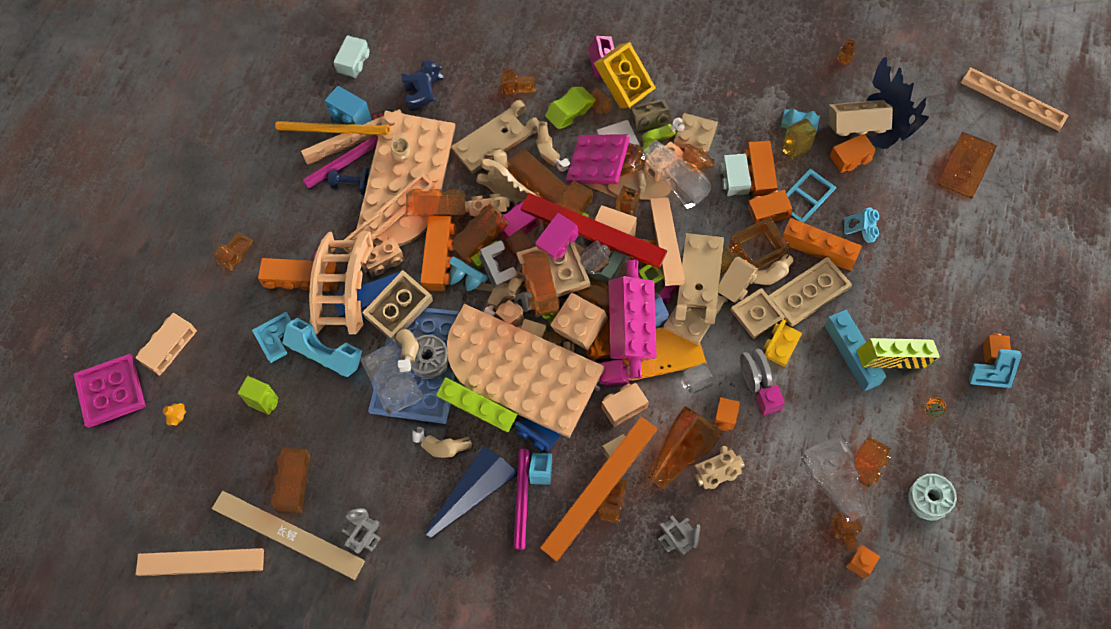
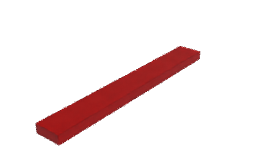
[520,193,668,269]

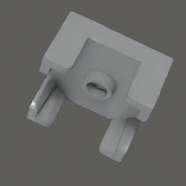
[478,240,517,288]

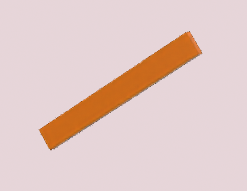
[541,416,658,561]

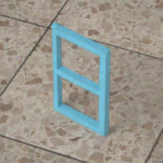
[786,169,836,223]

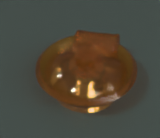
[620,143,646,175]
[683,143,715,172]

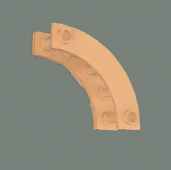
[309,231,373,334]

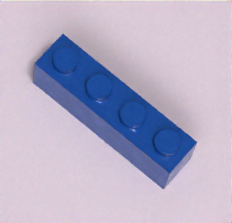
[334,270,404,317]

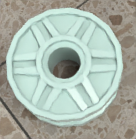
[908,474,957,520]

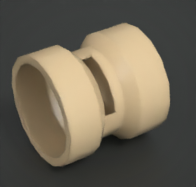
[391,137,410,161]

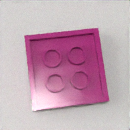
[566,134,630,184]
[73,354,146,428]

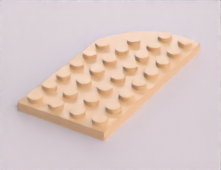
[357,111,455,247]
[447,304,604,438]

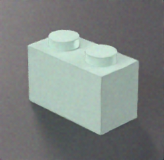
[333,35,369,78]
[720,154,751,196]

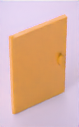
[621,327,707,381]

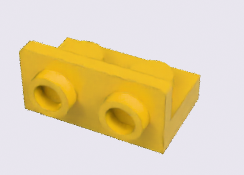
[763,319,802,367]

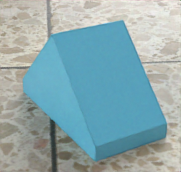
[529,453,552,485]

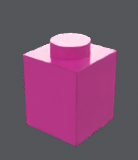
[600,360,630,388]
[756,385,785,416]

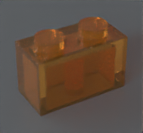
[847,436,891,488]

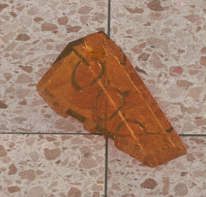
[648,406,722,489]

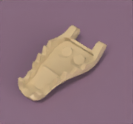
[476,159,537,205]

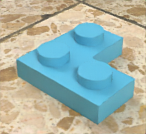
[252,312,292,363]
[969,349,1022,388]

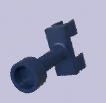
[328,167,371,194]

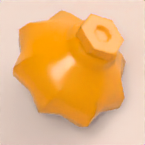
[163,403,186,426]

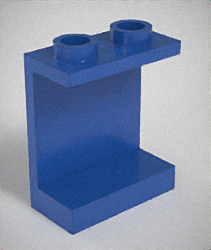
[515,418,561,452]

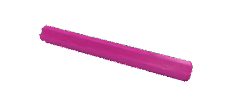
[303,135,379,188]
[514,449,530,550]

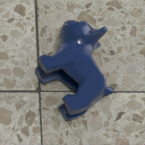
[401,60,444,111]

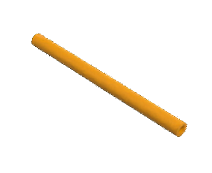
[275,121,390,135]

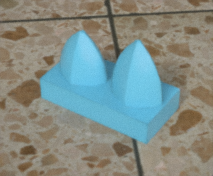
[781,109,820,134]
[449,256,489,291]

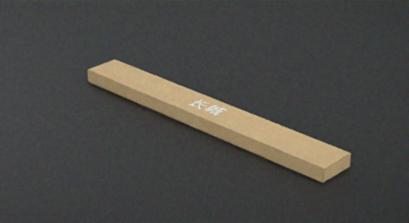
[212,491,365,580]

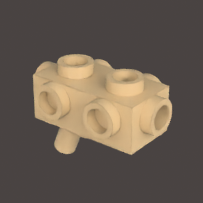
[464,193,510,229]
[694,446,744,490]

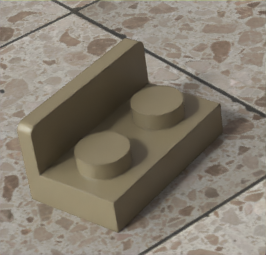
[630,99,671,131]

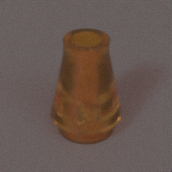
[837,40,856,65]

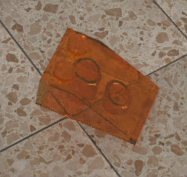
[937,131,997,199]

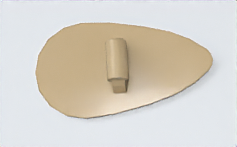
[608,170,673,201]

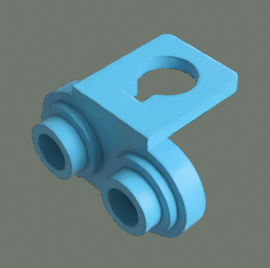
[844,207,879,243]

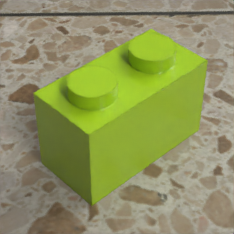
[238,376,278,415]

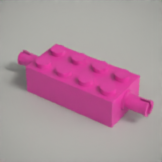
[609,260,657,379]

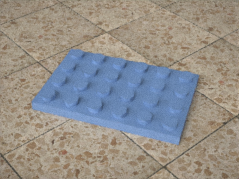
[368,308,459,424]

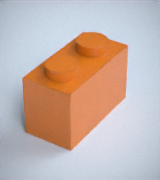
[830,134,876,173]
[748,190,792,227]

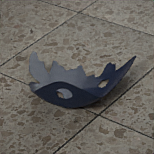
[859,57,929,149]

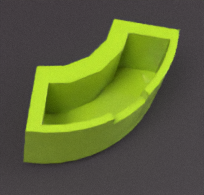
[545,87,596,129]

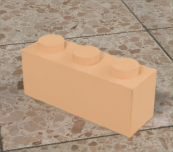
[136,313,197,376]

